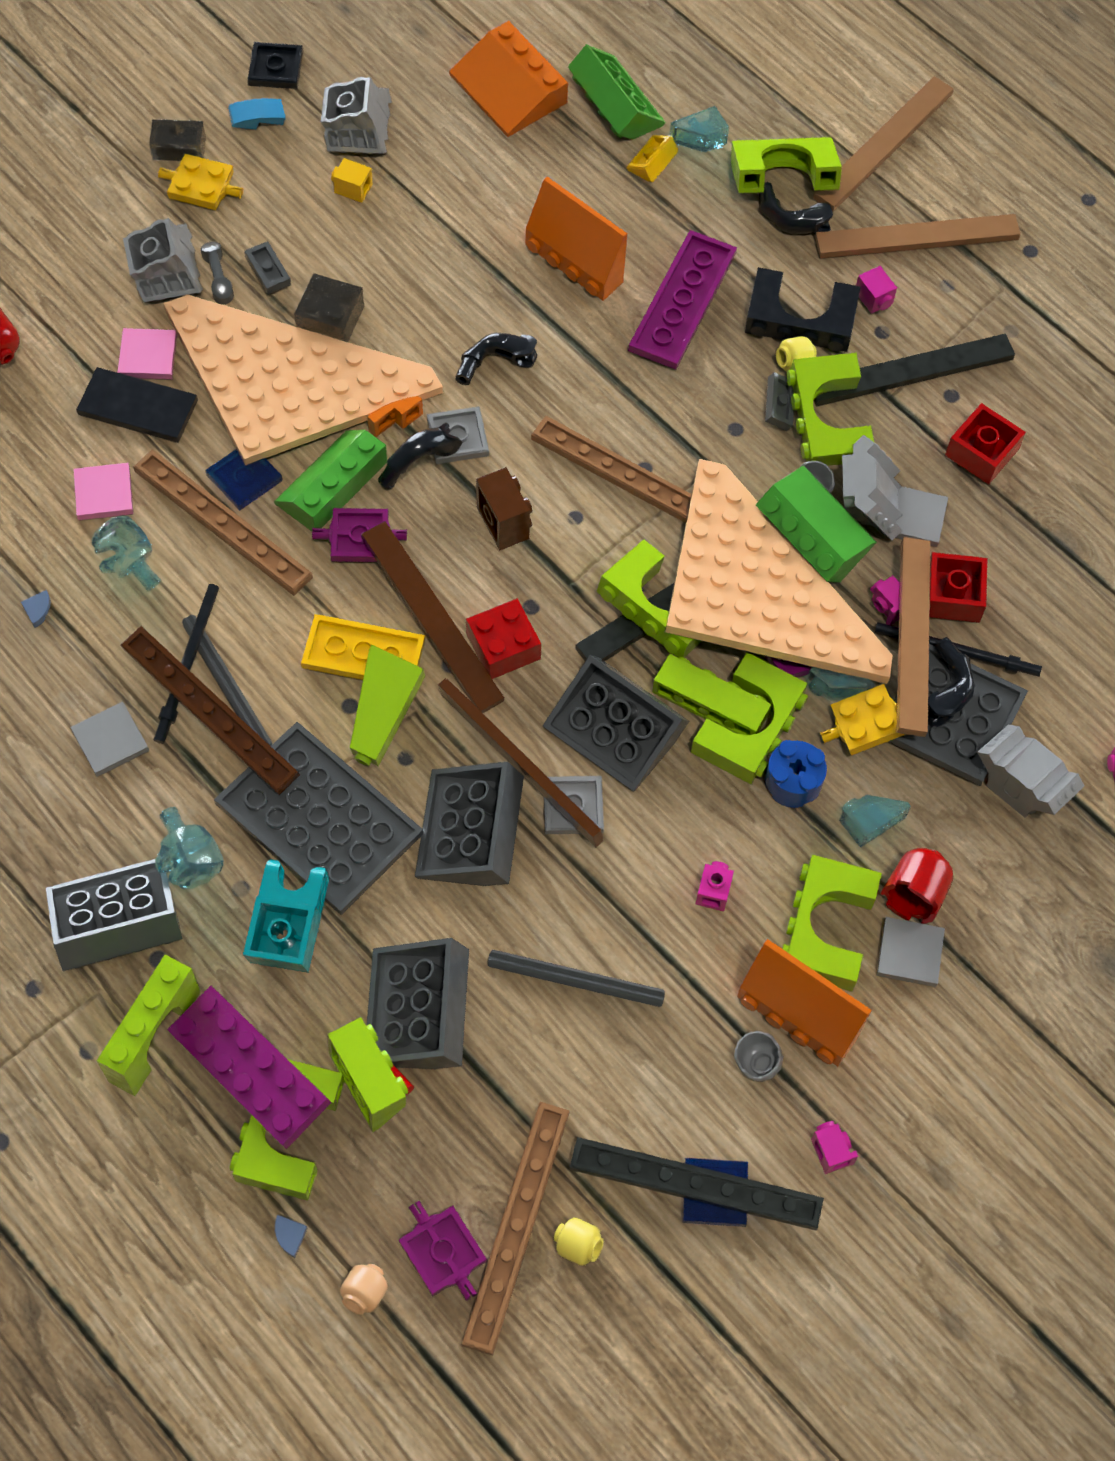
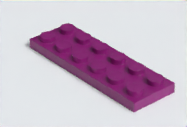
[628,230,737,370]
[167,986,332,1149]

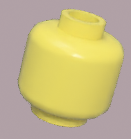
[776,336,817,372]
[554,1217,604,1266]

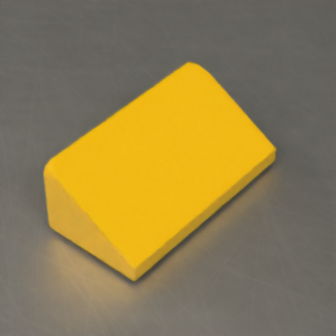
[626,135,678,182]

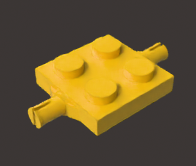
[158,154,243,210]
[820,684,905,756]

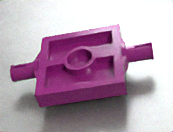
[312,508,407,562]
[399,1201,487,1301]

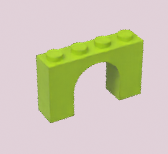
[731,137,842,193]
[787,353,874,466]
[597,539,702,658]
[691,652,808,785]
[782,854,882,992]
[97,955,201,1096]
[230,1059,345,1201]

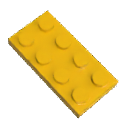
[301,614,425,680]

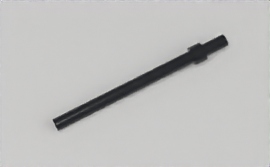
[153,584,219,744]
[875,622,1042,677]

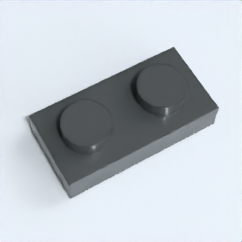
[244,241,291,294]
[765,372,794,431]

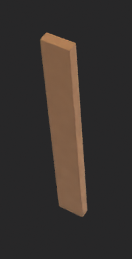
[813,76,954,212]
[815,214,1021,259]
[531,416,692,523]
[133,449,313,596]
[897,537,930,737]
[462,1102,570,1356]

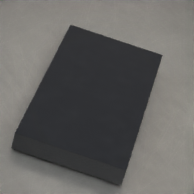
[76,367,198,443]

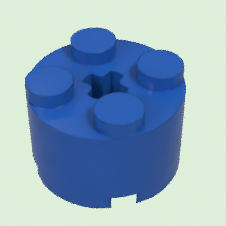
[765,740,827,808]

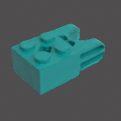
[243,859,329,973]

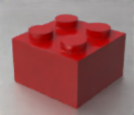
[945,403,1026,484]
[929,552,988,623]
[466,598,542,679]

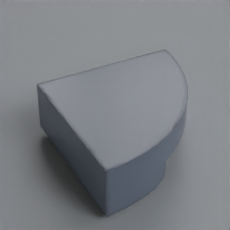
[21,590,51,628]
[275,1215,308,1258]

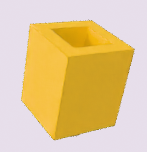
[331,158,373,203]

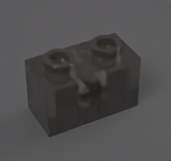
[149,119,206,161]

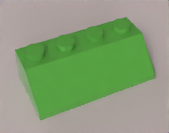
[568,44,666,140]
[274,430,387,532]
[756,466,877,582]

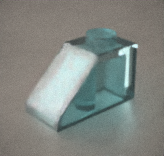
[669,106,729,152]
[806,667,875,701]
[839,794,911,848]

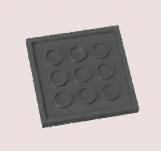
[888,644,1028,786]

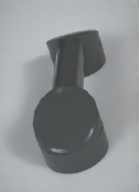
[201,242,234,304]

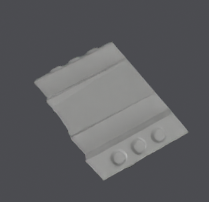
[321,77,392,154]
[123,218,203,302]
[842,435,903,540]
[977,724,1085,818]

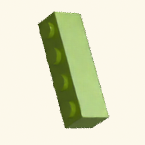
[652,654,771,735]

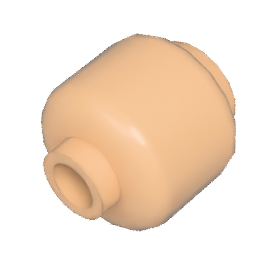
[340,1264,388,1315]

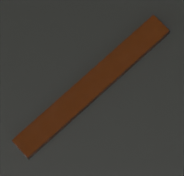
[361,521,505,713]
[120,626,300,795]
[438,678,603,848]

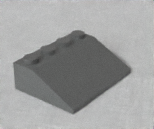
[543,655,689,791]
[415,761,524,886]
[46,857,182,971]
[367,938,469,1069]

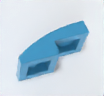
[228,98,286,129]

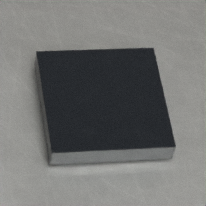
[248,42,303,89]

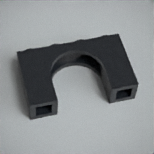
[745,267,861,352]

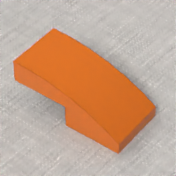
[367,396,423,437]

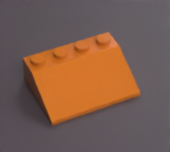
[449,21,568,137]
[525,177,627,301]
[737,939,872,1067]

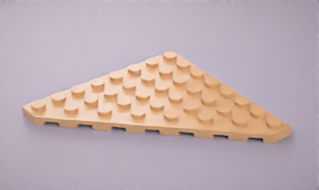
[163,295,443,465]
[665,459,893,684]

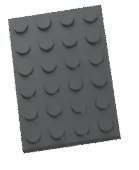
[214,722,424,915]

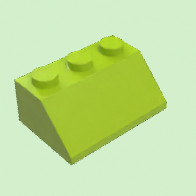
[328,1017,408,1132]

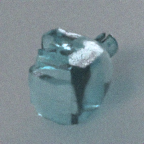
[91,516,161,591]
[154,807,224,889]

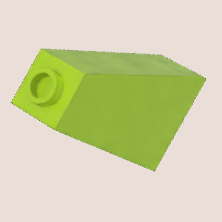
[350,645,425,767]

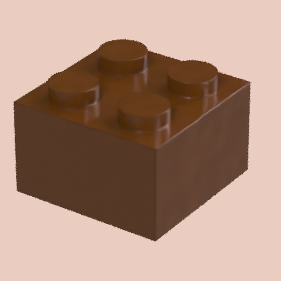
[476,467,533,551]

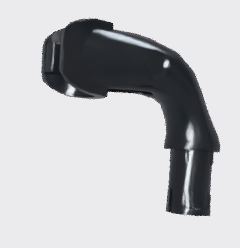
[758,182,833,234]
[455,333,537,385]
[378,423,462,489]
[928,637,975,727]

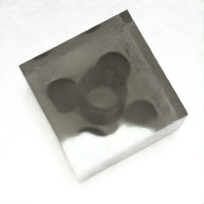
[294,273,364,342]

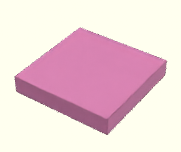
[117,328,177,379]
[74,463,134,520]

